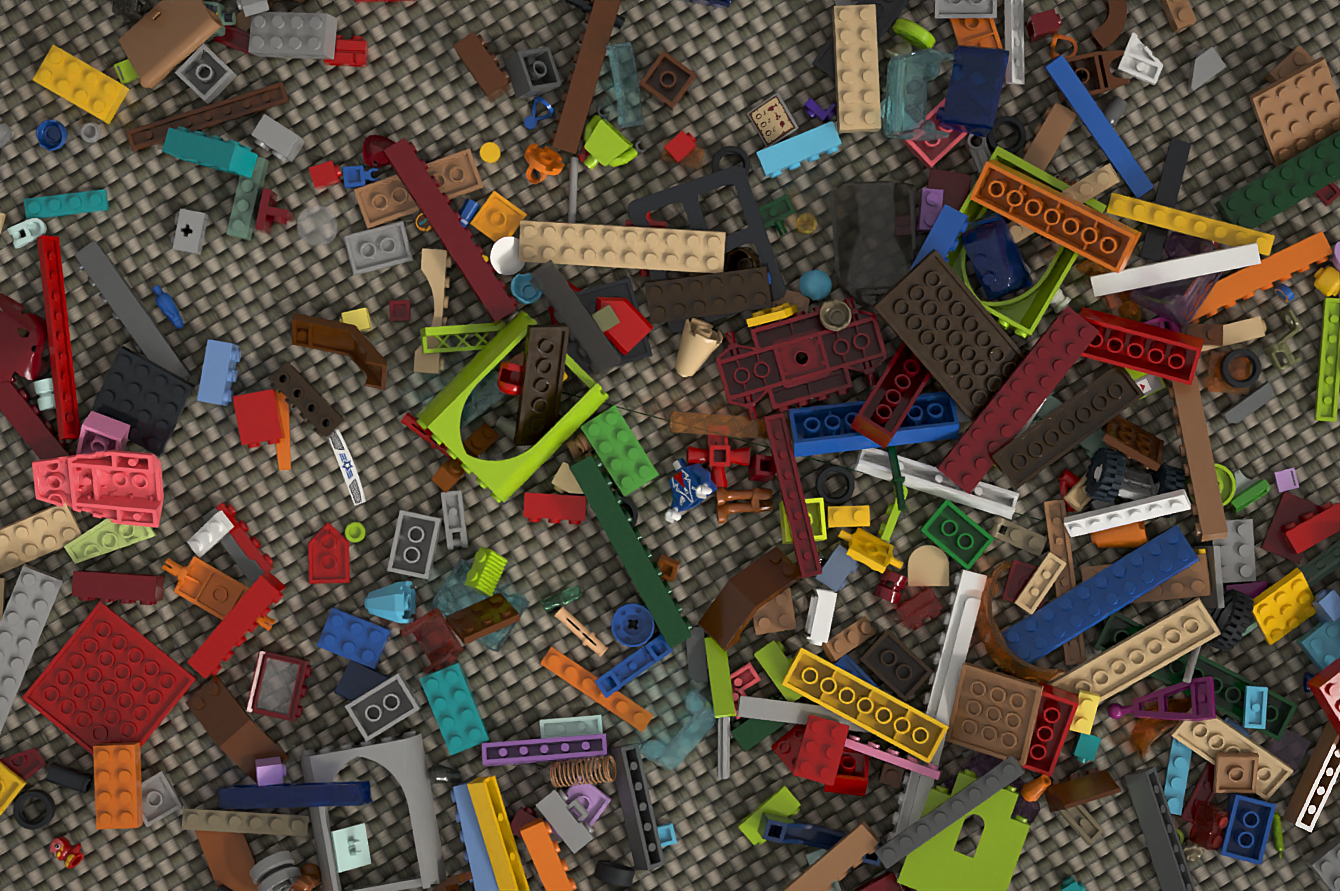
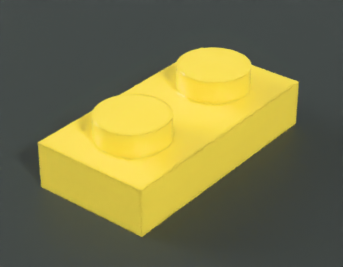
[1069,690,1100,735]

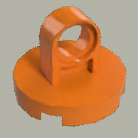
[524,143,564,184]

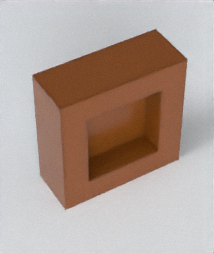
[658,554,681,582]

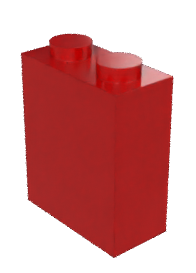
[233,389,285,449]

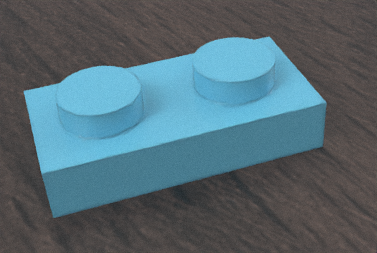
[1243,685,1268,729]

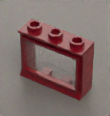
[245,649,312,722]

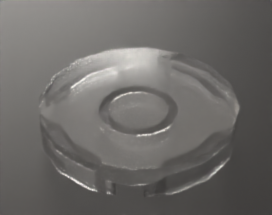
[297,205,338,246]

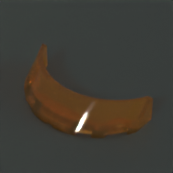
[977,561,1065,682]

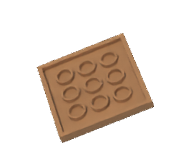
[1249,56,1340,167]
[945,662,1044,766]

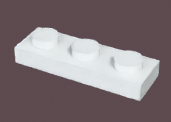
[187,510,234,558]

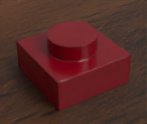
[389,300,411,322]

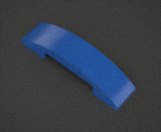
[594,634,673,698]

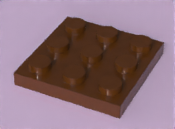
[1102,415,1164,471]

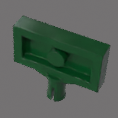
[758,194,796,236]

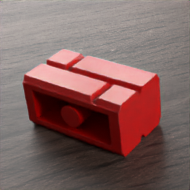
[324,35,368,67]

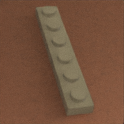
[182,808,309,837]

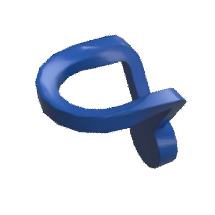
[524,96,555,130]

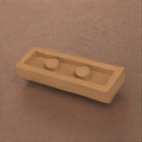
[821,616,875,663]

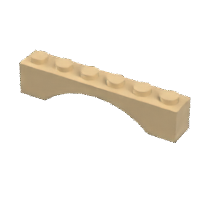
[414,249,452,374]

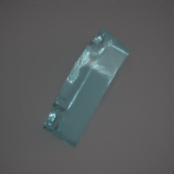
[606,42,643,129]

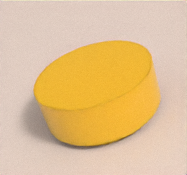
[480,142,501,164]

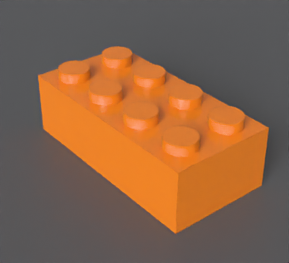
[93,742,143,830]

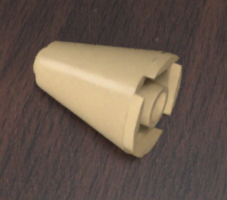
[675,318,723,377]

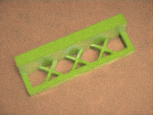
[420,322,505,354]

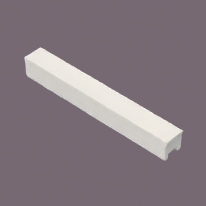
[854,448,1019,519]

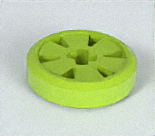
[893,18,936,50]

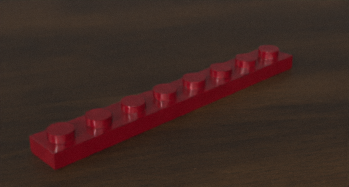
[763,413,823,579]

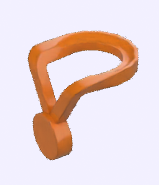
[1050,33,1078,59]

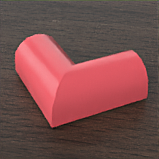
[730,662,761,719]

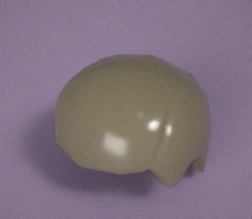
[819,299,852,331]

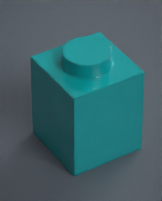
[1071,732,1101,763]

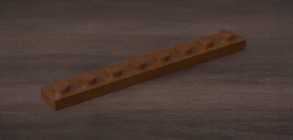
[126,82,290,152]

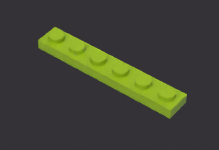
[1314,298,1340,422]

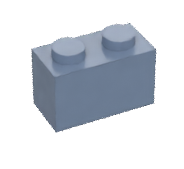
[814,544,859,592]

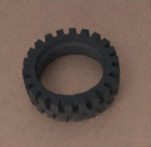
[1207,589,1254,652]

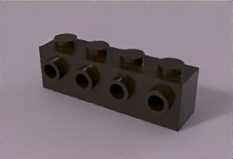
[269,362,346,438]

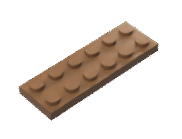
[354,148,484,229]
[1081,553,1211,604]

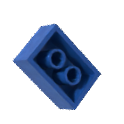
[317,607,392,669]
[1216,793,1276,865]

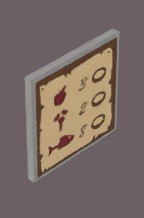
[747,93,799,148]

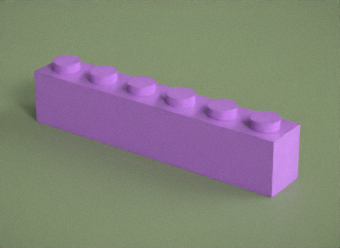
[481,734,608,767]

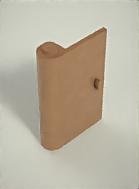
[118,0,223,89]

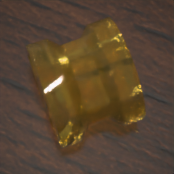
[796,213,817,235]

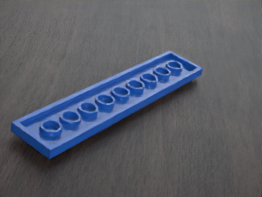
[1000,525,1199,670]

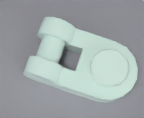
[7,218,47,249]

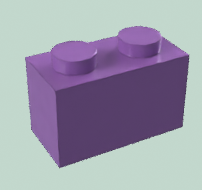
[917,188,943,233]

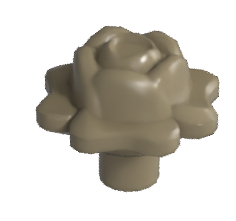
[1183,839,1205,861]

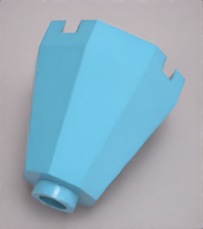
[364,581,416,623]

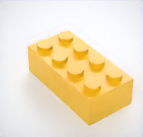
[33,45,130,124]

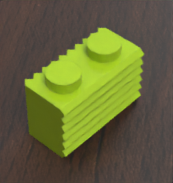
[464,547,508,597]

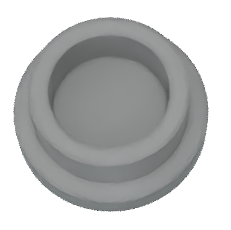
[80,122,102,143]

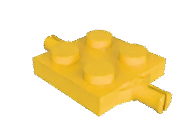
[838,527,904,574]

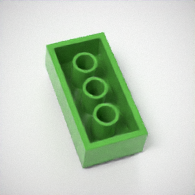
[580,405,659,497]

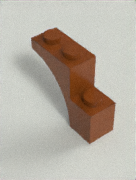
[431,422,500,493]

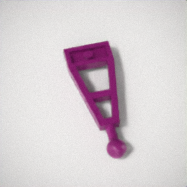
[1107,676,1216,722]

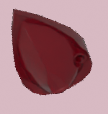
[362,134,395,168]

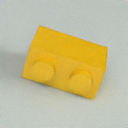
[826,505,870,527]

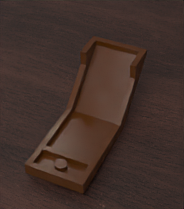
[292,313,387,390]
[698,546,801,651]
[185,675,289,784]

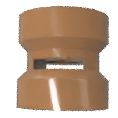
[565,431,593,459]

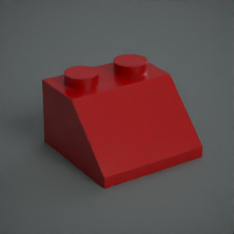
[824,746,869,797]

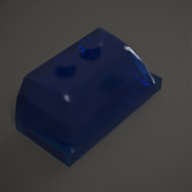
[962,212,1033,301]

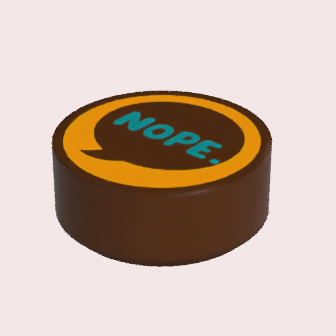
[415,212,433,233]

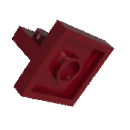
[255,188,294,235]

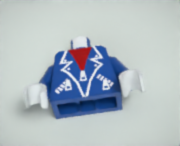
[665,458,718,523]

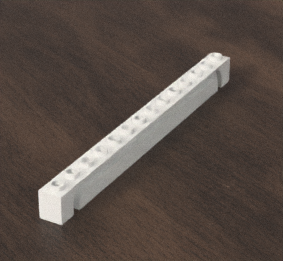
[887,569,987,842]

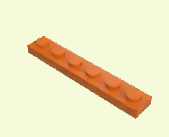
[540,646,654,732]

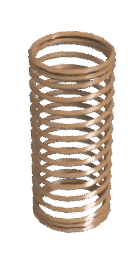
[549,755,616,788]

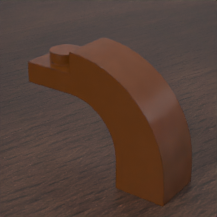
[1088,0,1127,52]

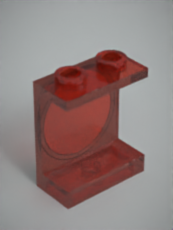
[399,607,464,673]

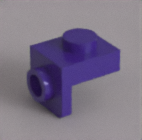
[804,98,836,123]

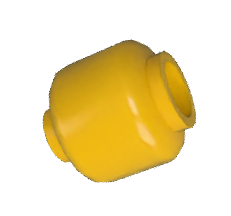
[1314,266,1340,297]

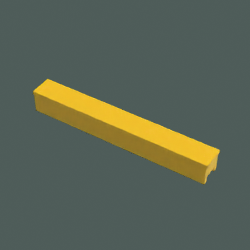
[467,775,530,891]

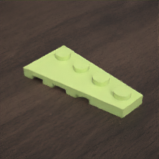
[64,518,157,564]

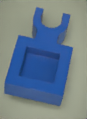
[342,165,379,189]

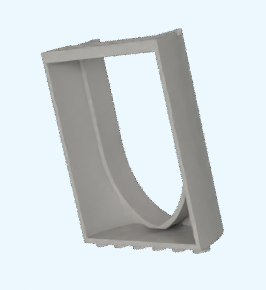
[300,731,447,891]

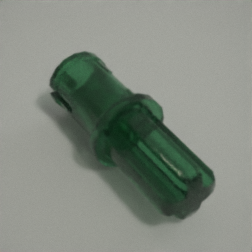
[541,585,583,612]

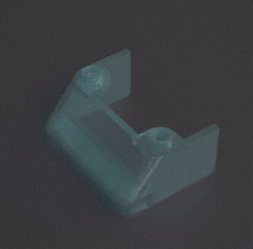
[883,48,955,141]

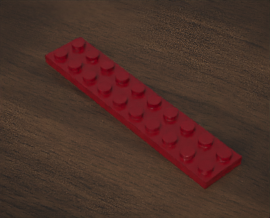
[936,305,1100,494]

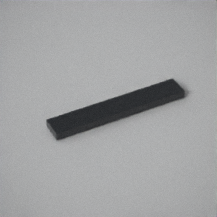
[1139,138,1192,262]

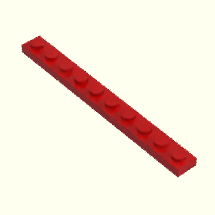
[37,235,81,440]

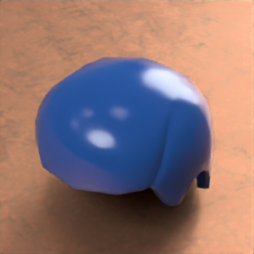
[36,119,68,151]

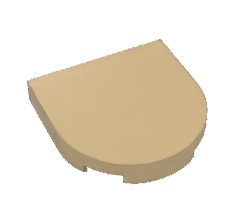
[907,545,949,586]

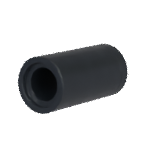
[46,762,93,794]

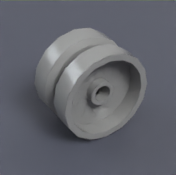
[249,851,302,891]

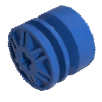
[611,602,655,647]

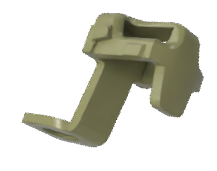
[1262,309,1301,371]

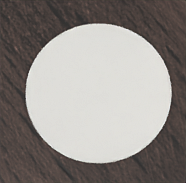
[490,237,525,275]

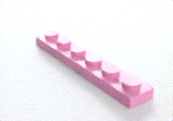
[844,734,943,780]

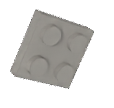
[142,770,184,827]

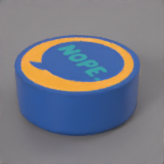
[1274,283,1294,303]

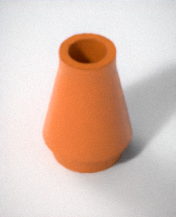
[1021,774,1051,802]

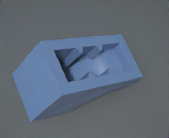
[1311,589,1340,622]

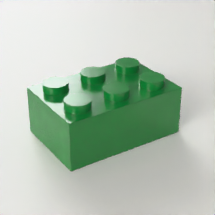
[918,499,995,570]

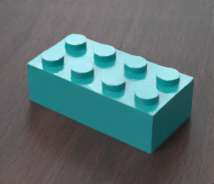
[162,126,258,178]
[420,662,491,755]

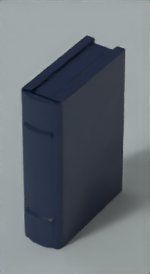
[334,660,390,701]

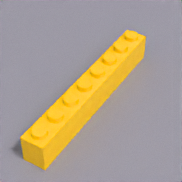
[1106,192,1275,256]

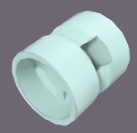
[33,378,56,411]

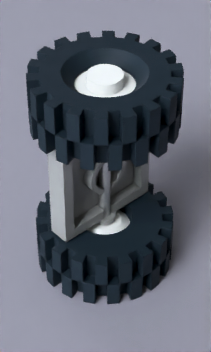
[1085,447,1186,518]

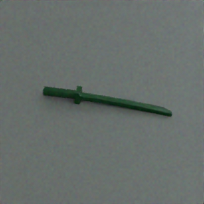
[886,446,906,511]

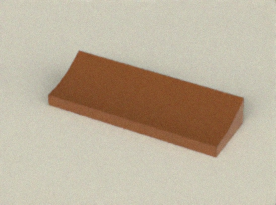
[195,807,259,891]

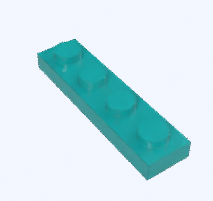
[24,189,109,220]

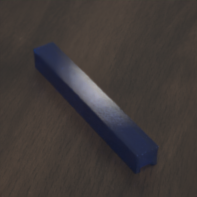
[218,781,373,809]

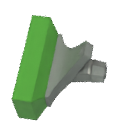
[1231,468,1270,514]

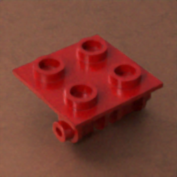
[771,724,806,777]

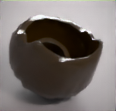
[725,246,761,271]

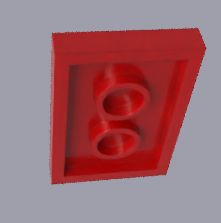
[793,714,850,786]

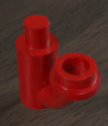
[1058,469,1081,513]

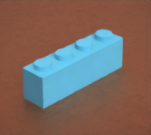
[756,121,842,179]

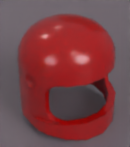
[497,362,523,396]

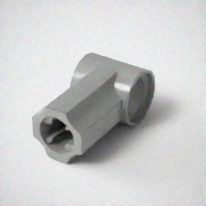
[965,131,991,173]

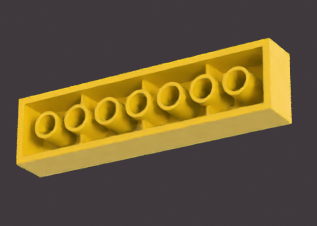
[781,646,949,763]

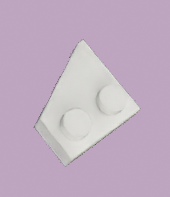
[1117,32,1163,85]

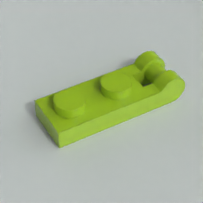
[878,486,908,542]

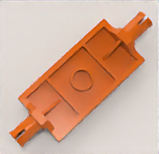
[949,18,1005,82]
[162,556,276,631]

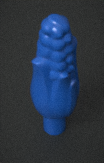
[152,285,184,329]

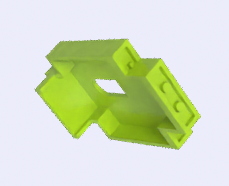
[897,769,1031,891]

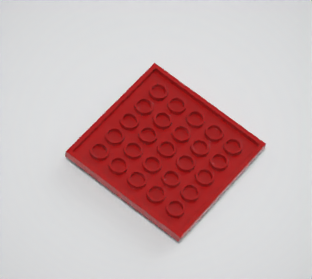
[22,602,197,755]

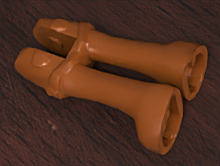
[715,487,773,524]
[289,863,321,891]

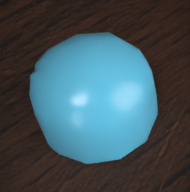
[799,270,832,301]
[510,273,543,304]

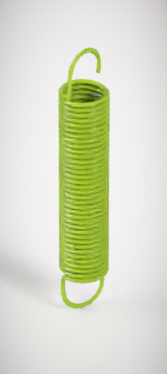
[1272,808,1284,858]

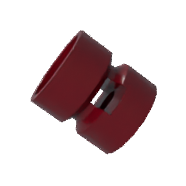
[872,569,908,604]

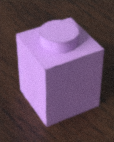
[255,757,287,786]

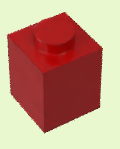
[664,130,696,164]
[309,160,342,190]

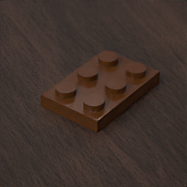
[445,592,520,645]

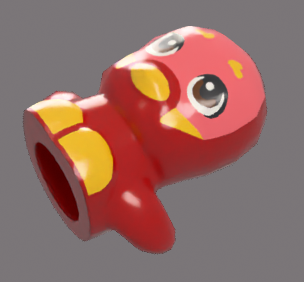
[49,836,84,869]

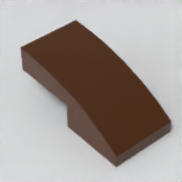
[432,871,473,891]

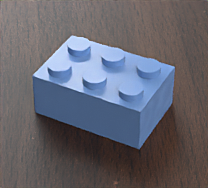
[197,339,241,406]

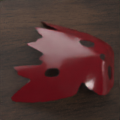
[0,293,51,382]

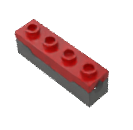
[202,502,274,583]

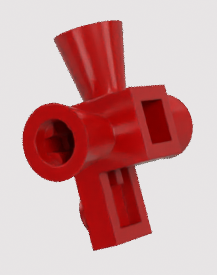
[686,425,750,487]

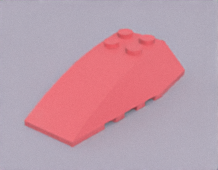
[32,450,164,528]

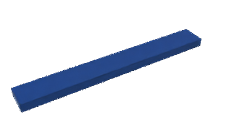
[1044,54,1154,199]

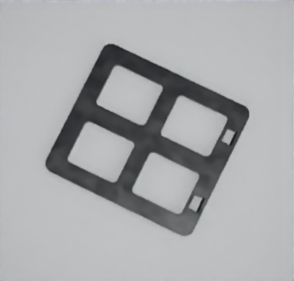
[628,165,786,333]

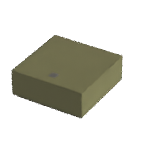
[591,305,620,333]

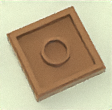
[1213,752,1259,793]

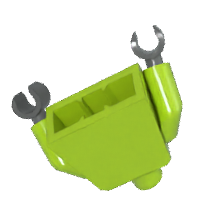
[583,106,647,170]

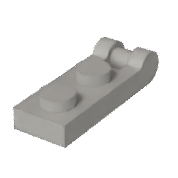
[441,490,469,550]

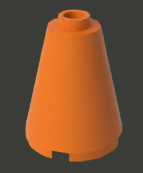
[1090,520,1149,548]

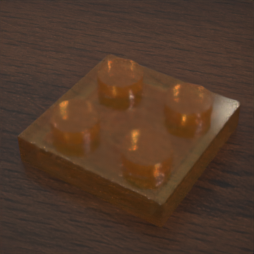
[1206,350,1251,395]

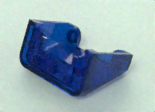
[936,45,1009,138]

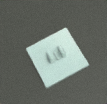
[331,823,371,873]

